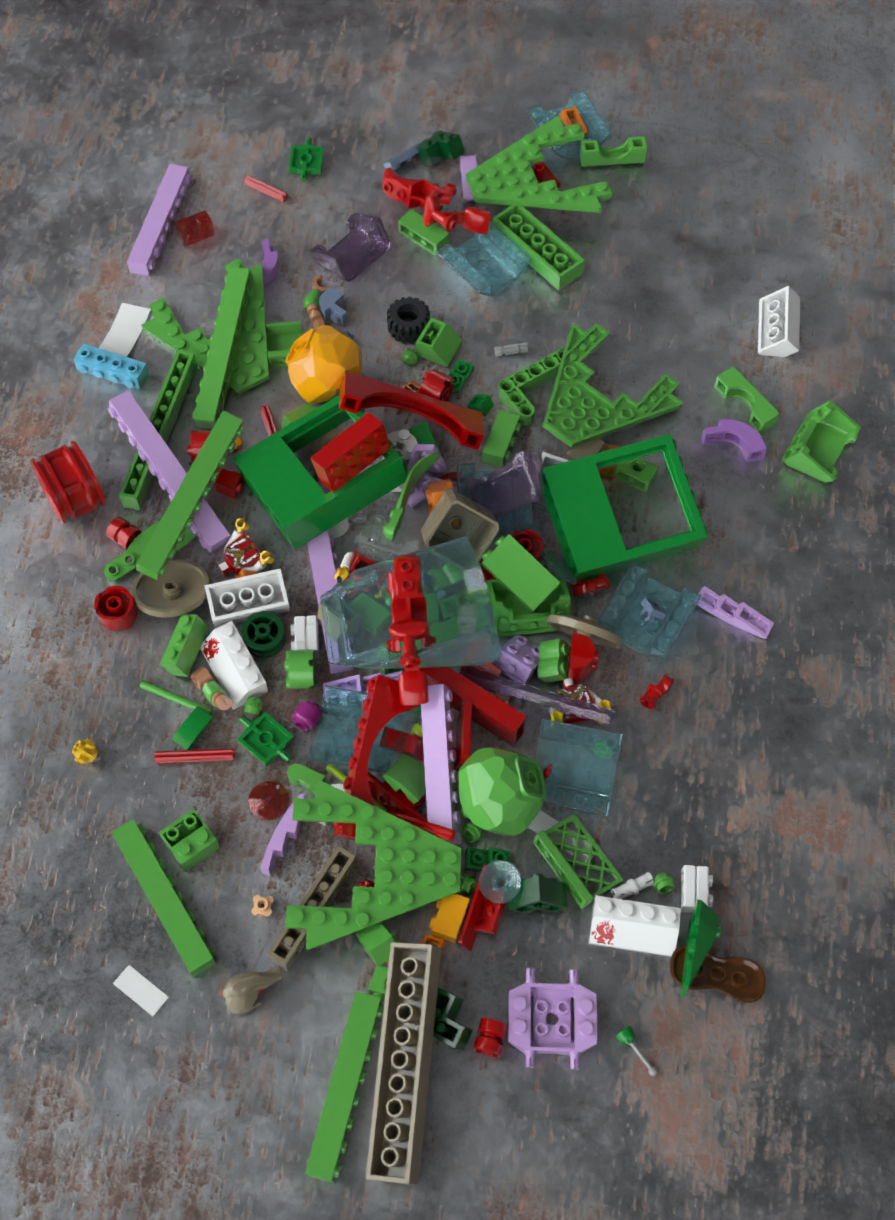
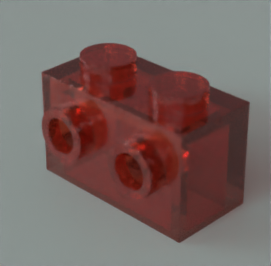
[175,210,215,247]

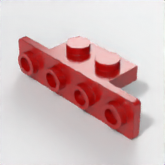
[368,772,428,822]
[458,864,507,951]

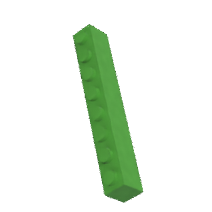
[111,819,216,978]
[305,991,384,1183]

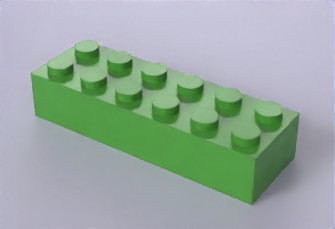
[492,205,585,291]

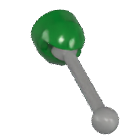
[616,1025,658,1076]

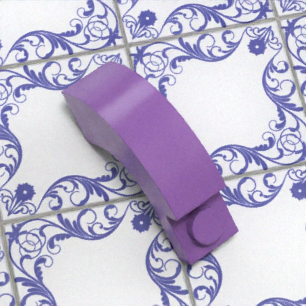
[261,239,279,288]
[701,419,767,462]

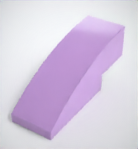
[460,155,477,201]

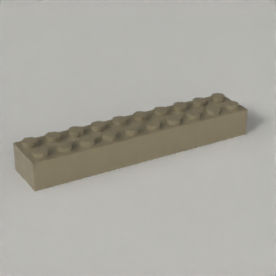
[366,942,441,1184]

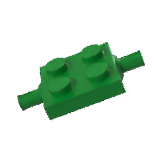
[288,137,324,182]
[237,712,294,767]

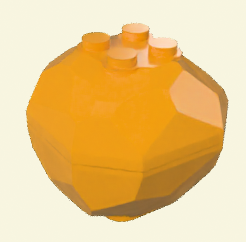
[285,325,362,404]

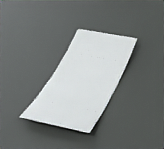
[99,303,151,357]

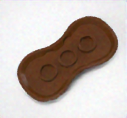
[670,945,766,1003]

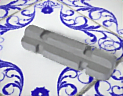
[494,342,528,357]

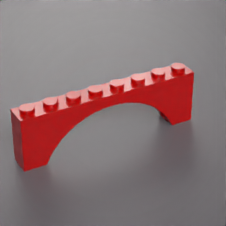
[339,371,484,450]
[334,674,419,847]

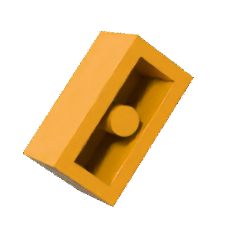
[429,894,470,944]

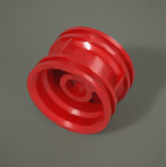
[30,441,106,525]

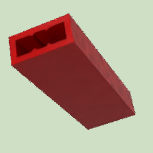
[419,653,527,747]

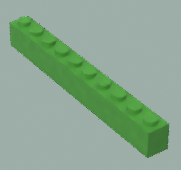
[192,267,253,429]
[119,350,197,510]
[136,411,244,580]

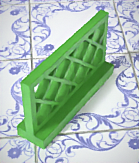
[533,814,624,909]

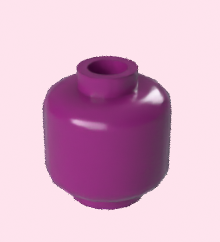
[292,700,322,731]

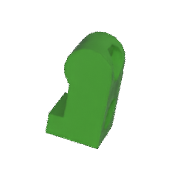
[287,763,326,798]

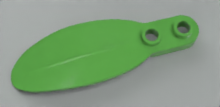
[383,453,440,541]
[104,520,197,582]

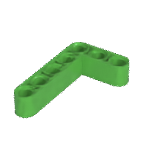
[498,348,565,426]

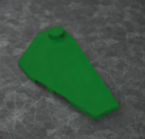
[680,899,721,997]

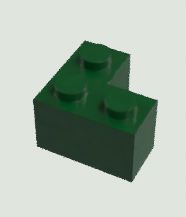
[417,130,465,166]
[507,874,568,913]
[433,987,473,1051]

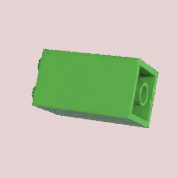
[481,534,560,611]

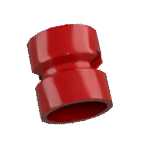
[106,517,142,550]
[473,1018,508,1058]

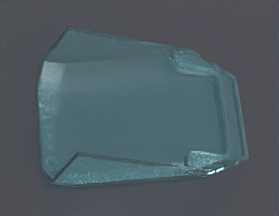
[320,536,502,669]

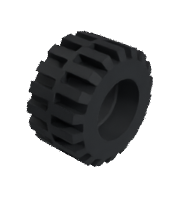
[387,297,430,344]

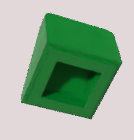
[467,394,494,416]

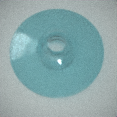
[479,860,521,903]

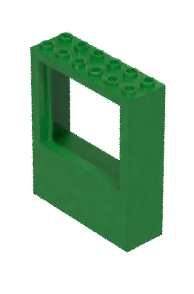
[233,395,408,550]
[538,434,708,583]

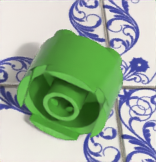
[285,649,315,689]

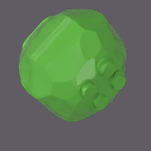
[458,748,547,836]

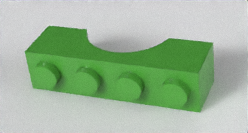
[579,136,647,167]
[714,366,780,434]

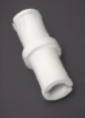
[611,872,654,899]

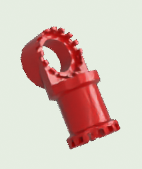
[571,573,610,596]
[639,674,674,710]

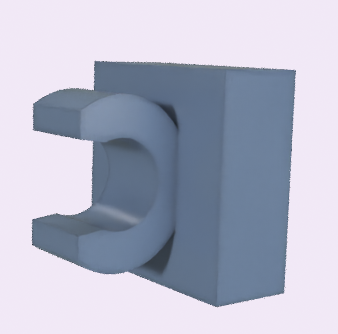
[640,597,667,623]

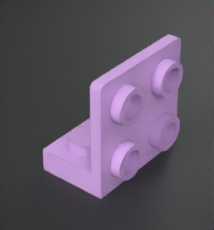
[406,444,448,492]
[494,635,540,687]

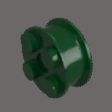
[241,611,286,658]

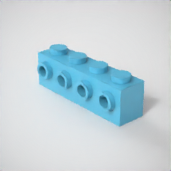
[73,343,149,390]

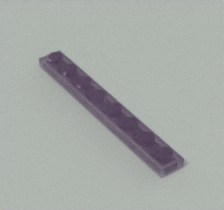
[459,667,615,724]

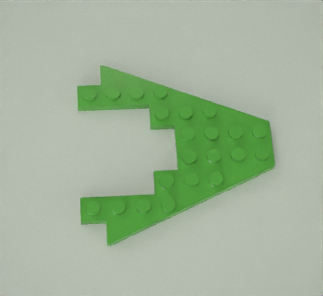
[465,116,612,213]
[141,259,270,395]
[542,323,683,448]
[285,780,461,950]

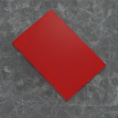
[455,701,472,774]

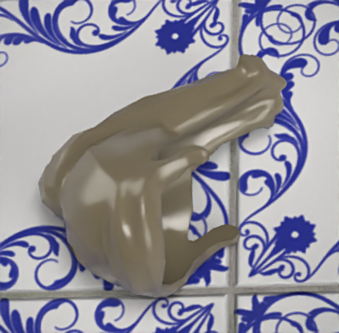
[223,965,283,1014]

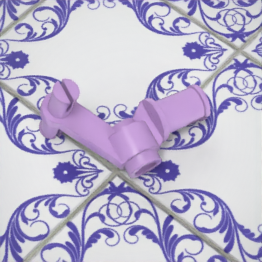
[408,474,459,508]

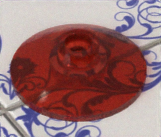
[248,781,289,821]

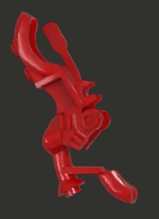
[382,168,490,235]
[387,554,437,705]

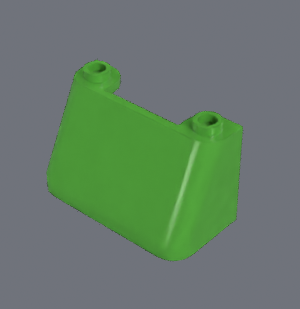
[782,400,861,483]
[487,572,571,637]

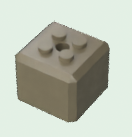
[420,488,500,571]

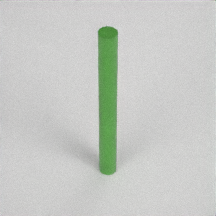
[140,680,213,715]

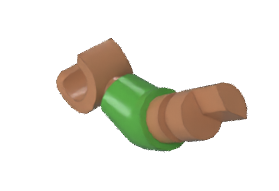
[303,275,330,328]
[191,667,235,710]

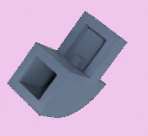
[319,286,348,327]

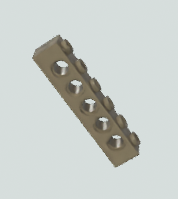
[268,846,357,971]

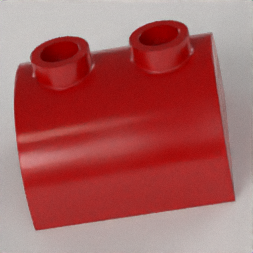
[567,632,599,684]

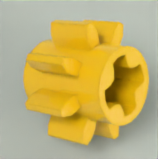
[72,738,98,764]

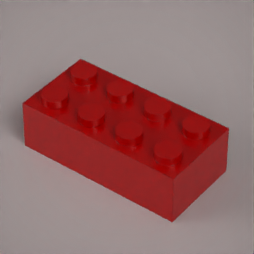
[310,412,391,493]

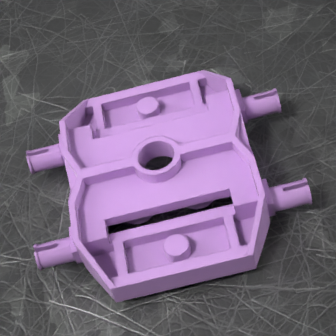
[508,968,597,1070]

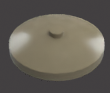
[132,560,210,618]
[546,614,624,649]

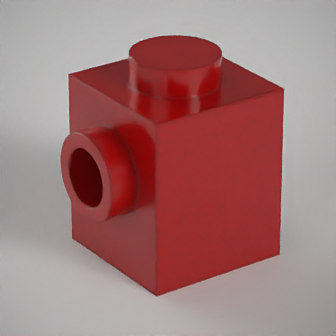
[214,468,245,499]

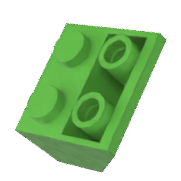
[416,317,462,367]
[159,808,220,872]

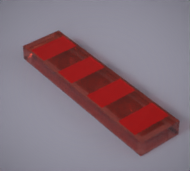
[379,726,456,770]

